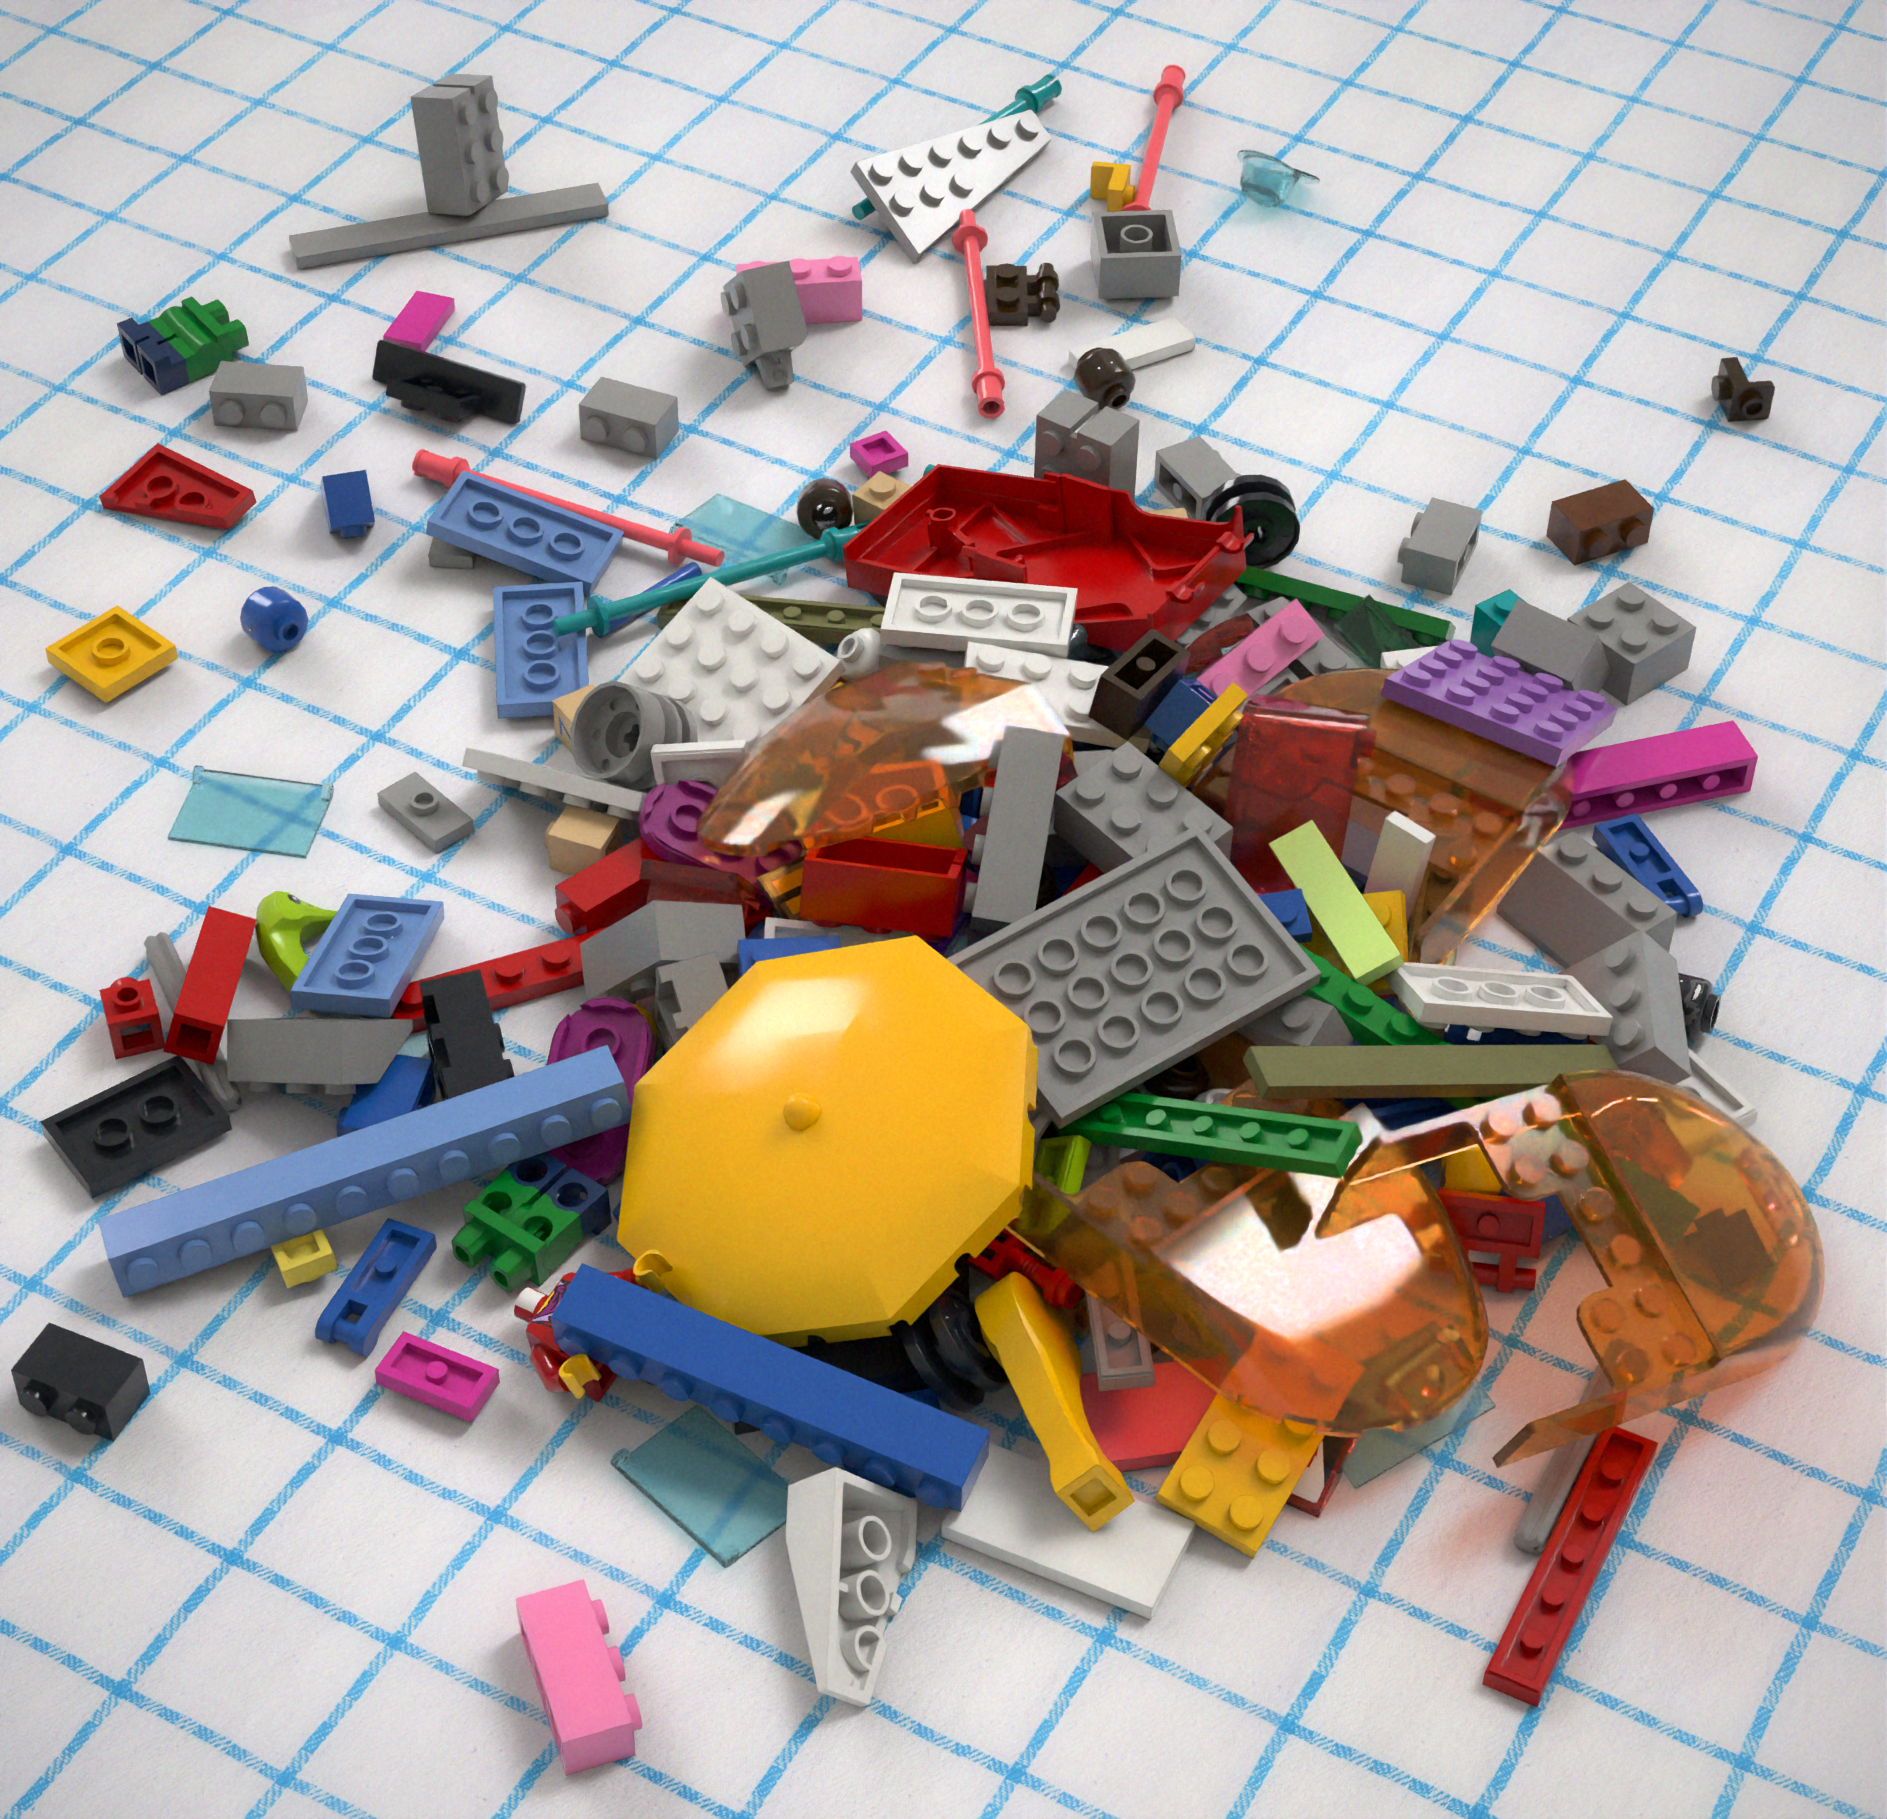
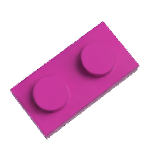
[374,1331,500,1422]

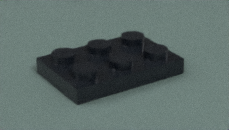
[40,1055,232,1199]

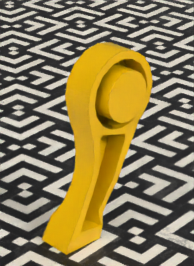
[975,1271,1135,1533]

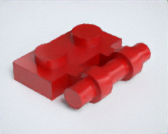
[1427,1188,1546,1293]

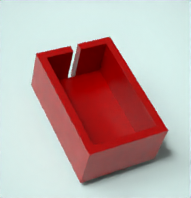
[799,831,968,941]

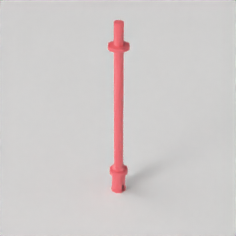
[1121,65,1186,211]
[952,209,1005,419]
[412,449,724,567]

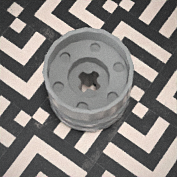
[570,681,698,793]

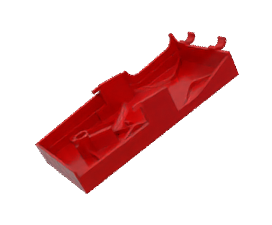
[842,464,1254,652]

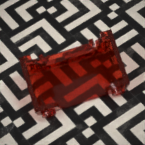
[1223,693,1377,894]

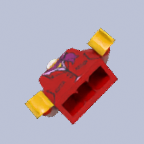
[514,1249,673,1402]

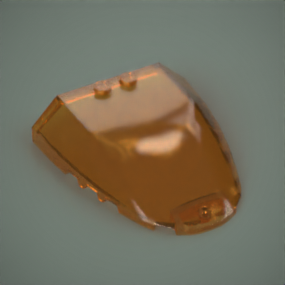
[696,660,1075,856]

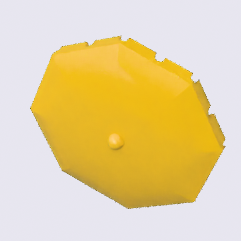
[617,935,1039,1348]

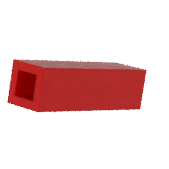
[555,836,703,936]
[163,906,257,1065]

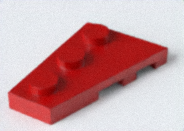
[99,443,257,530]

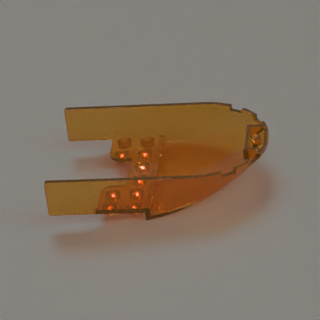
[1189,667,1575,965]
[1005,1030,1489,1437]
[1343,1069,1825,1468]

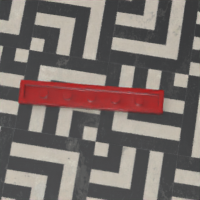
[1482,1422,1658,1707]

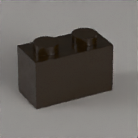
[1088,628,1191,741]

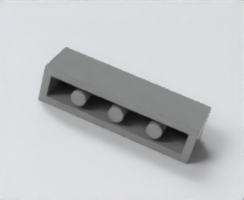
[963,724,1065,933]

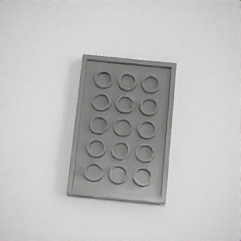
[947,824,1321,1129]

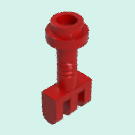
[966,1223,1084,1309]

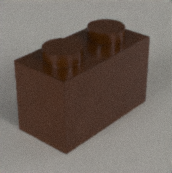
[1546,479,1654,566]

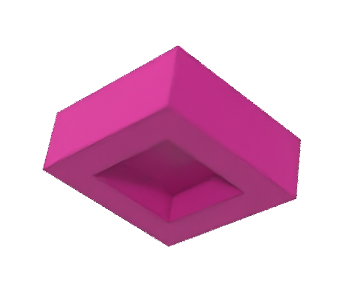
[850,430,908,478]

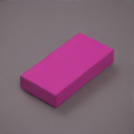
[383,291,455,352]

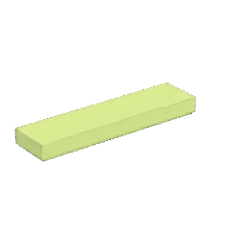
[1269,820,1405,986]

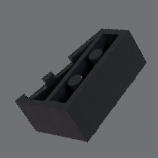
[420,970,515,1101]

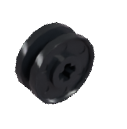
[1203,474,1300,570]
[899,1287,1010,1413]

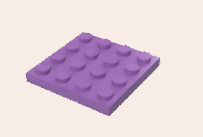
[1380,639,1618,767]

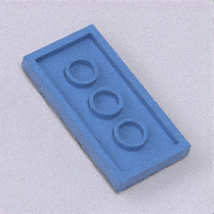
[426,470,624,597]
[493,582,589,719]
[290,893,444,1019]

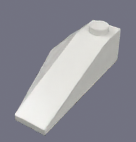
[786,1467,917,1707]

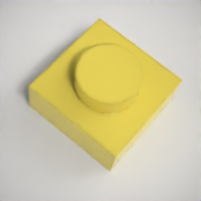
[271,1229,339,1289]

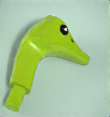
[255,891,337,1015]

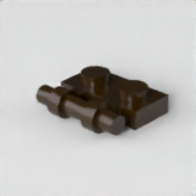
[986,263,1060,326]

